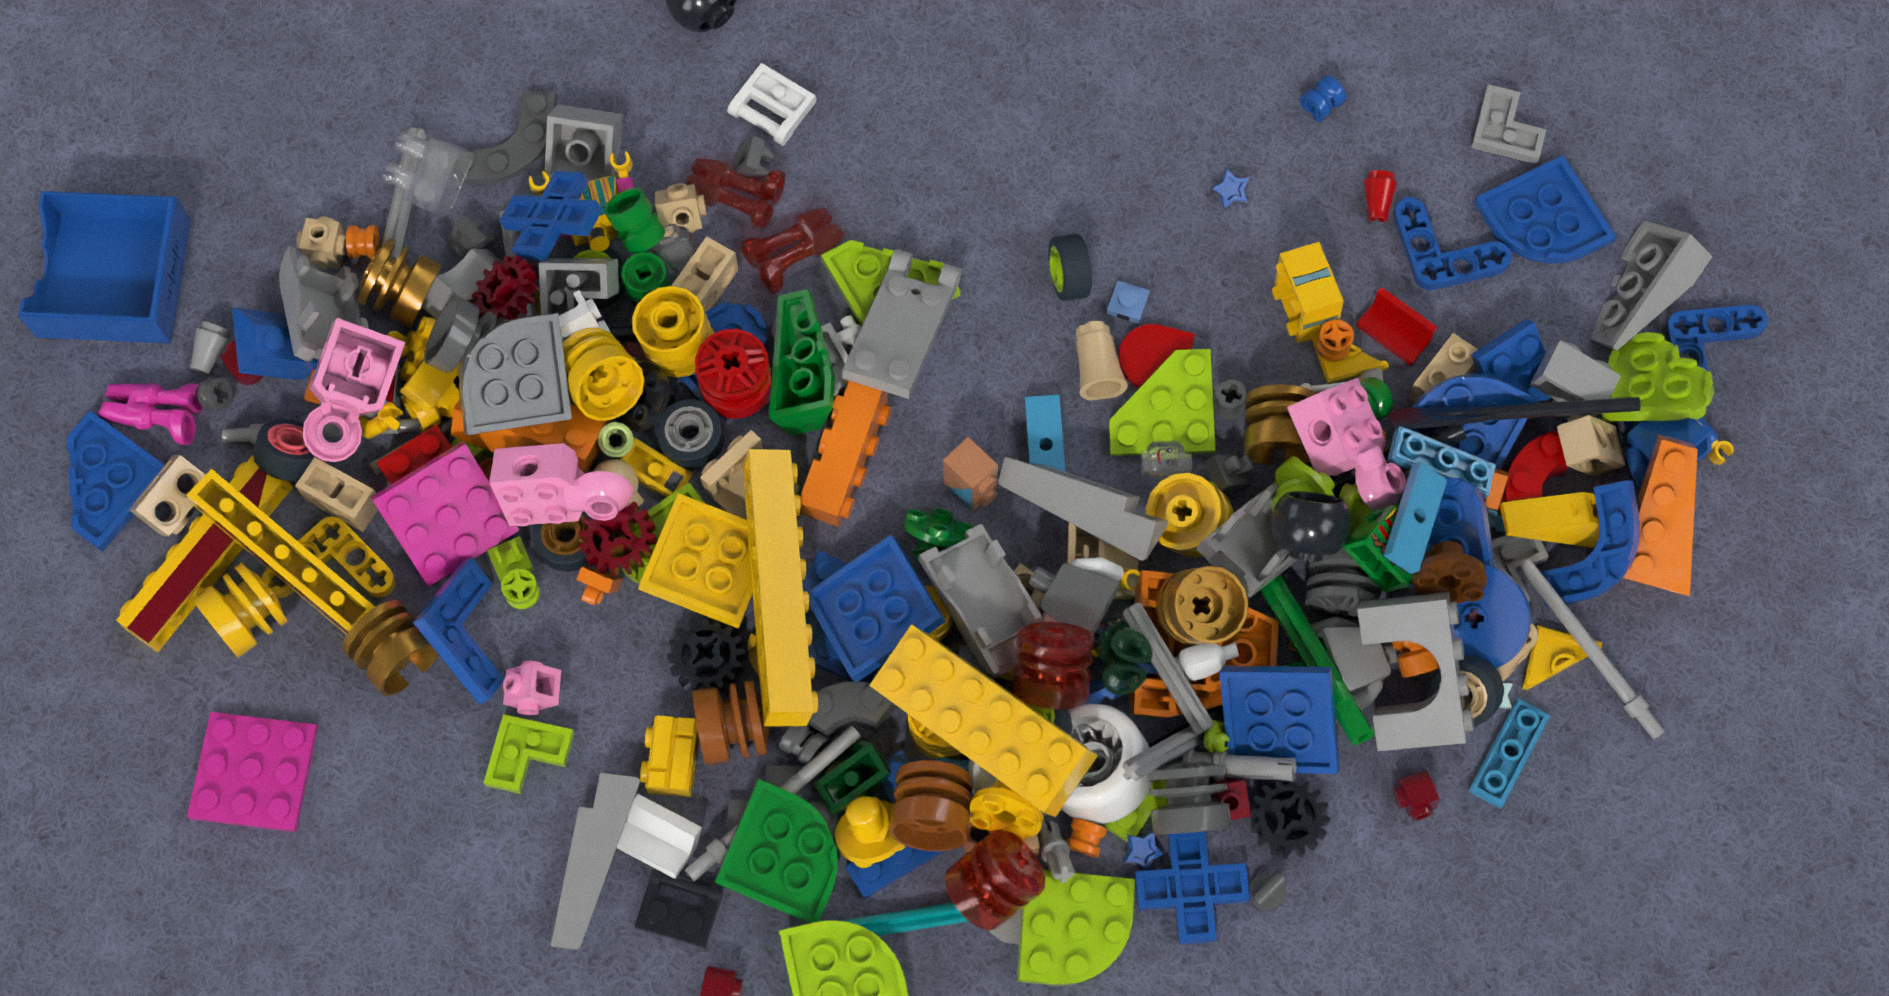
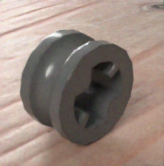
[197,378,233,409]

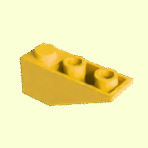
[1500,492,1600,548]

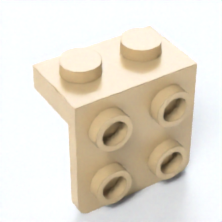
[700,430,800,520]

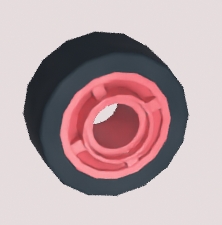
[253,419,321,482]

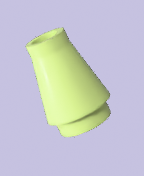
[598,422,634,457]

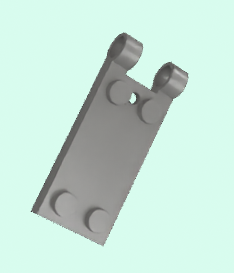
[842,249,962,399]

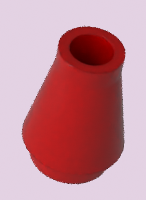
[1363,170,1398,222]

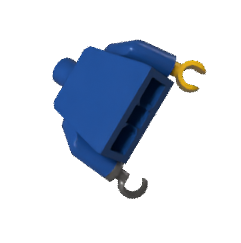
[1623,417,1734,491]

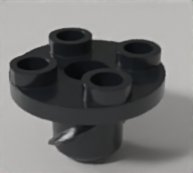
[616,362,676,432]

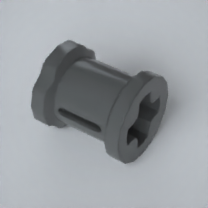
[1214,379,1247,420]

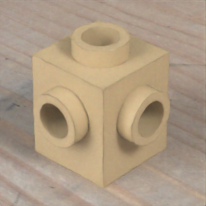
[655,183,707,236]
[296,217,347,269]

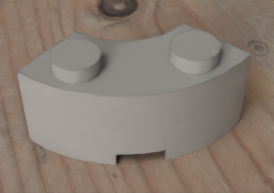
[421,249,502,319]

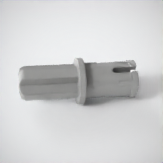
[1037,821,1075,883]

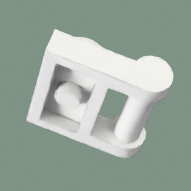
[727,63,816,146]

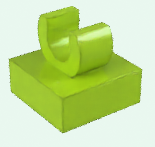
[487,536,534,582]

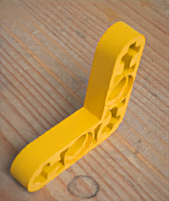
[262,516,396,599]

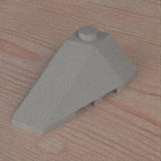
[1590,221,1712,351]

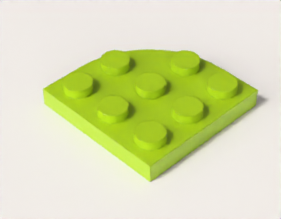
[1016,868,1135,986]
[779,920,909,996]

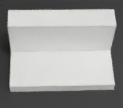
[617,794,702,879]

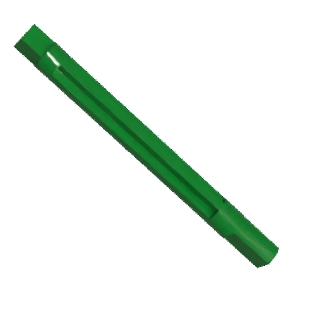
[1261,574,1374,746]

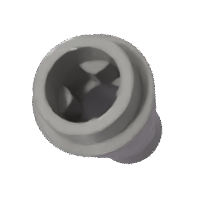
[189,321,229,375]

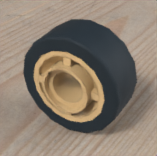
[1430,655,1504,727]

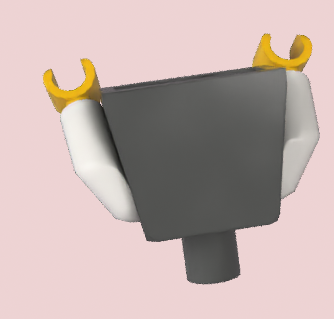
[1029,557,1140,669]

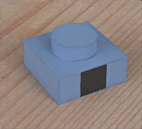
[1107,280,1150,324]

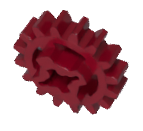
[471,255,539,320]
[578,501,658,577]

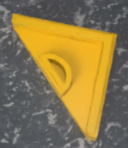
[1312,334,1389,384]
[1522,625,1603,690]

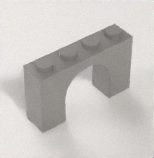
[1357,592,1474,751]

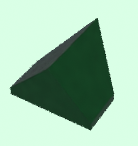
[814,739,892,815]

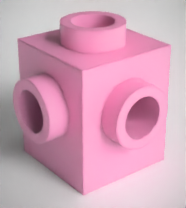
[503,661,561,715]

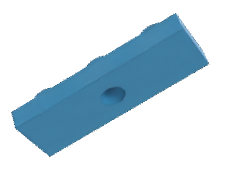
[1025,395,1066,472]
[1387,426,1496,499]
[1383,461,1447,574]
[1468,698,1551,809]

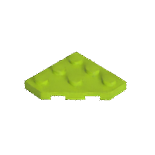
[821,240,960,326]
[1109,349,1216,456]

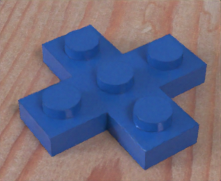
[499,171,603,261]
[1134,831,1250,945]

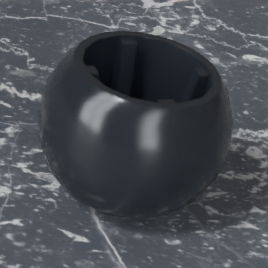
[666,0,737,33]
[1272,491,1351,562]

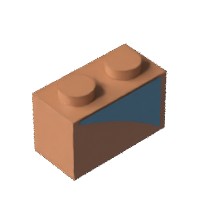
[943,437,998,511]

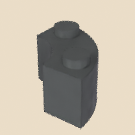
[808,681,898,739]

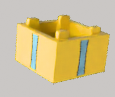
[1271,242,1344,343]

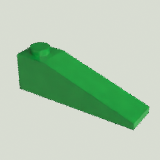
[769,289,835,436]

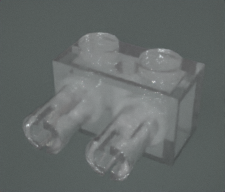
[383,131,475,216]

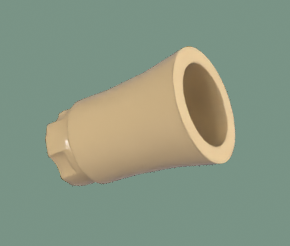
[1076,321,1128,401]

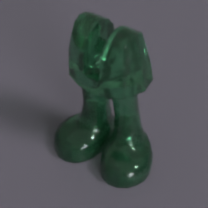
[1093,618,1153,695]

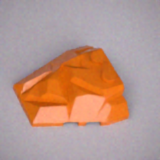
[1125,570,1279,718]

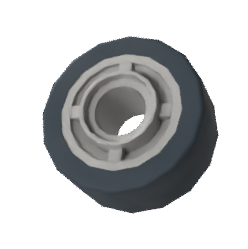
[656,399,725,469]

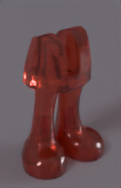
[684,158,786,229]
[740,207,845,294]

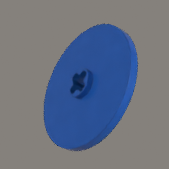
[1454,563,1531,668]

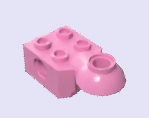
[302,318,405,462]
[1287,378,1406,511]
[489,443,634,526]

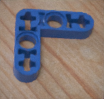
[1394,197,1512,290]
[1665,305,1768,372]

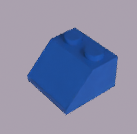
[232,307,319,380]

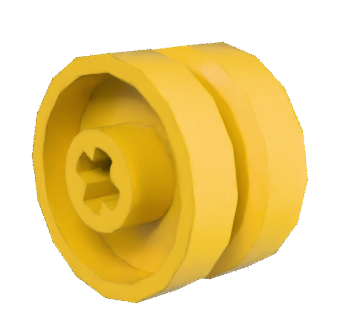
[1145,473,1233,558]

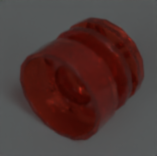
[1013,621,1094,709]
[945,829,1045,931]

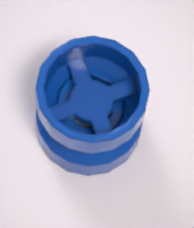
[1299,75,1347,122]

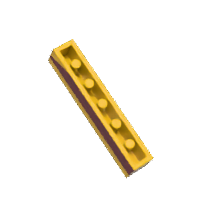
[116,455,293,653]
[187,468,375,635]

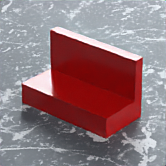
[1356,287,1437,366]

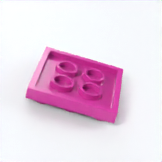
[371,441,519,587]
[187,712,319,832]

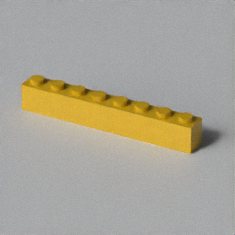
[743,449,818,726]

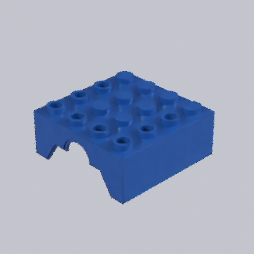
[18,191,191,344]

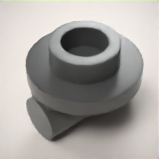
[1249,871,1287,911]

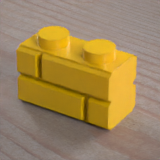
[640,715,699,798]

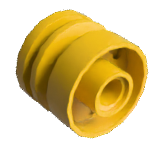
[632,286,714,378]

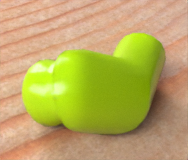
[1203,720,1229,753]

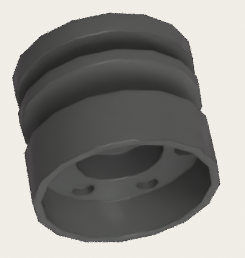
[424,296,508,378]
[1305,548,1382,619]
[1148,761,1231,835]

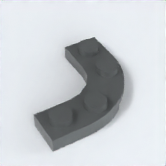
[447,91,557,184]

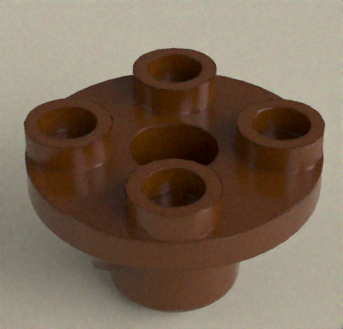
[1412,541,1487,604]

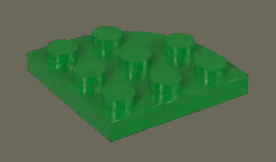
[714,779,838,923]

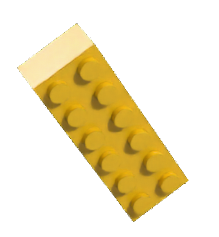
[869,624,1098,817]

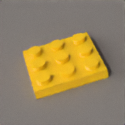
[638,493,753,629]

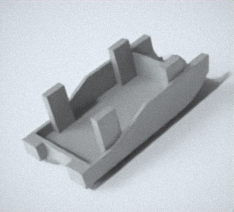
[279,246,369,362]
[1196,482,1298,598]
[918,523,1056,678]

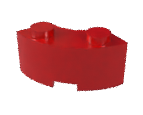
[1499,430,1568,515]

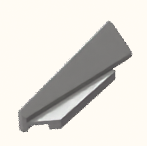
[998,456,1168,560]
[551,773,640,950]

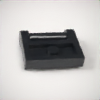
[634,868,725,949]

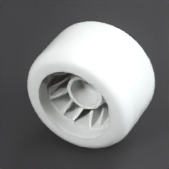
[1061,704,1153,824]

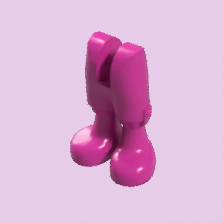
[98,382,203,446]

